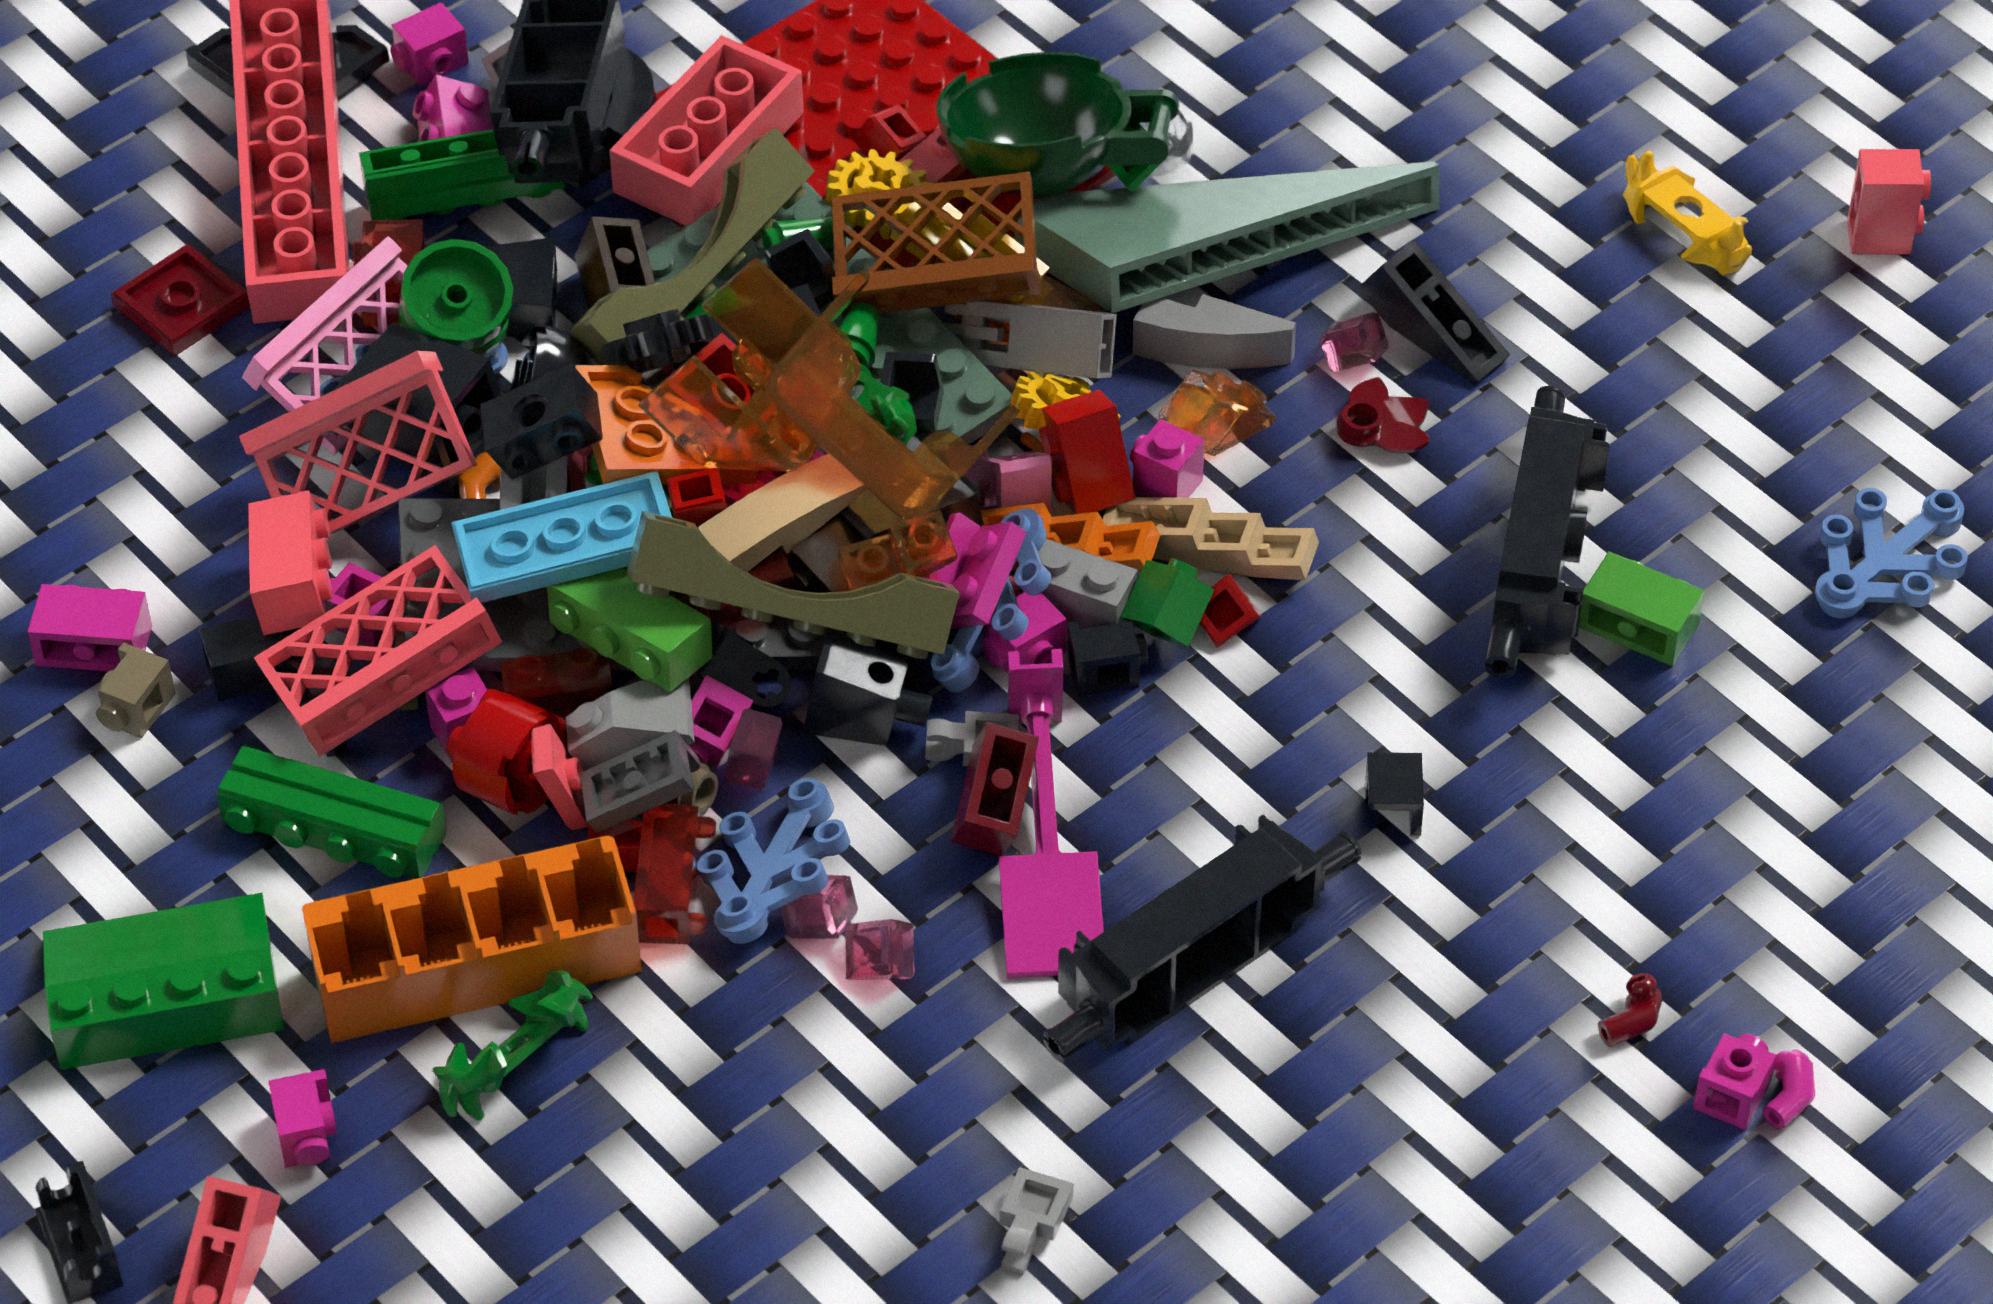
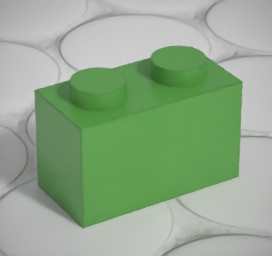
[1579,551,1704,666]

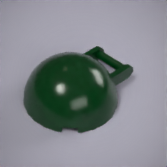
[936,52,1179,198]

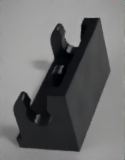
[35,1161,124,1304]

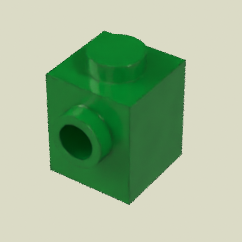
[1120,558,1214,647]

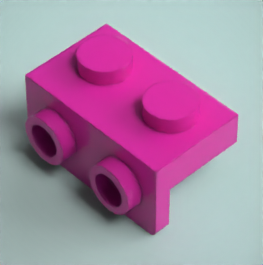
[413,74,493,142]

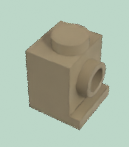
[96,642,176,738]

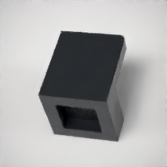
[765,228,835,309]
[880,352,944,432]
[1365,752,1424,835]

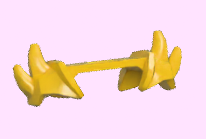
[1623,150,1752,276]

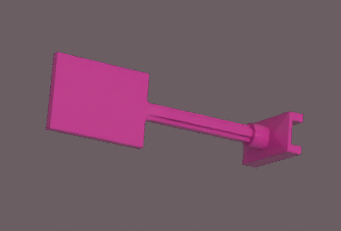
[999,649,1104,978]

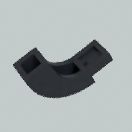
[570,47,658,189]
[199,619,350,757]

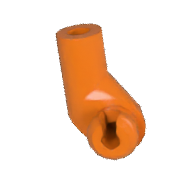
[458,452,501,499]

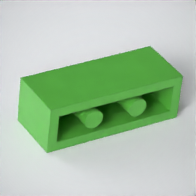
[547,568,713,692]

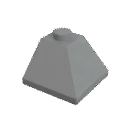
[566,677,695,770]

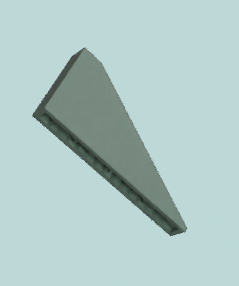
[1014,162,1439,313]

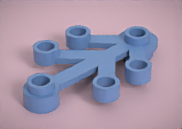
[1815,488,1968,618]
[931,508,1051,692]
[697,778,850,944]

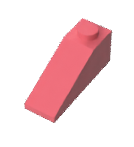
[173,1176,281,1304]

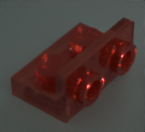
[500,648,612,718]

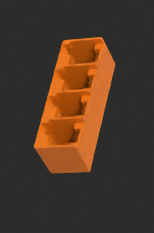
[302,836,642,1044]

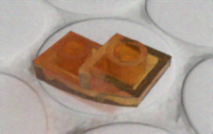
[838,510,958,590]

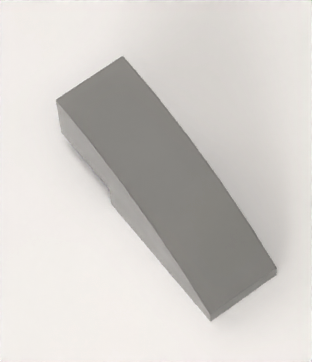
[1133,294,1296,369]

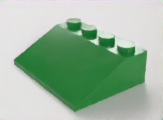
[43,893,284,1070]

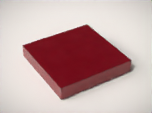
[110,244,250,356]

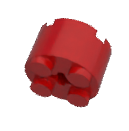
[446,688,569,815]

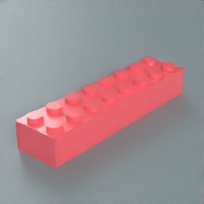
[229,0,350,324]

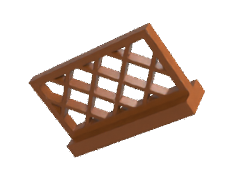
[832,172,1041,318]

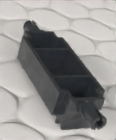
[490,0,626,184]
[1485,386,1609,678]
[1043,814,1362,1062]

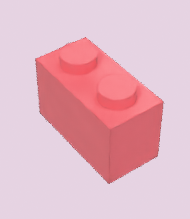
[1847,149,1931,255]

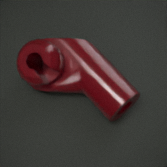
[1598,973,1662,1047]

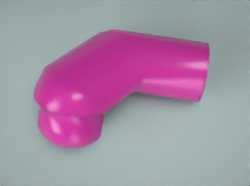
[1763,1050,1816,1130]

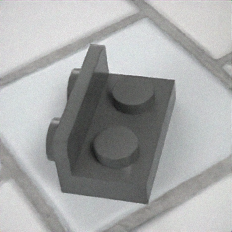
[580,730,700,833]

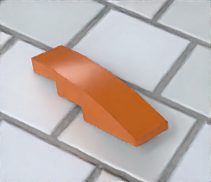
[980,503,1160,574]

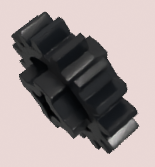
[601,309,714,373]

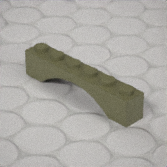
[568,127,815,370]
[627,511,960,659]

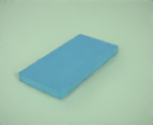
[451,471,672,603]

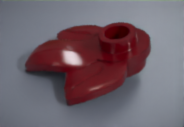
[1336,377,1430,454]

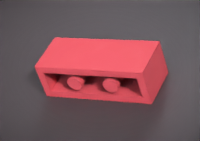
[248,490,333,636]

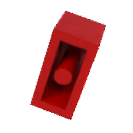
[1040,389,1136,514]

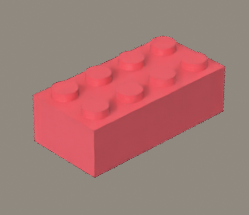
[609,35,804,226]

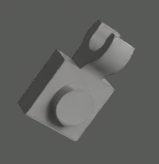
[925,711,1019,766]
[999,1167,1074,1274]

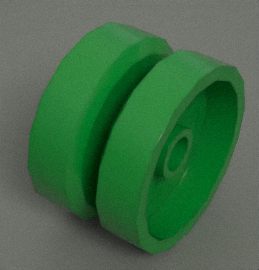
[398,239,513,358]

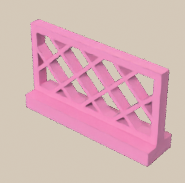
[242,236,408,455]

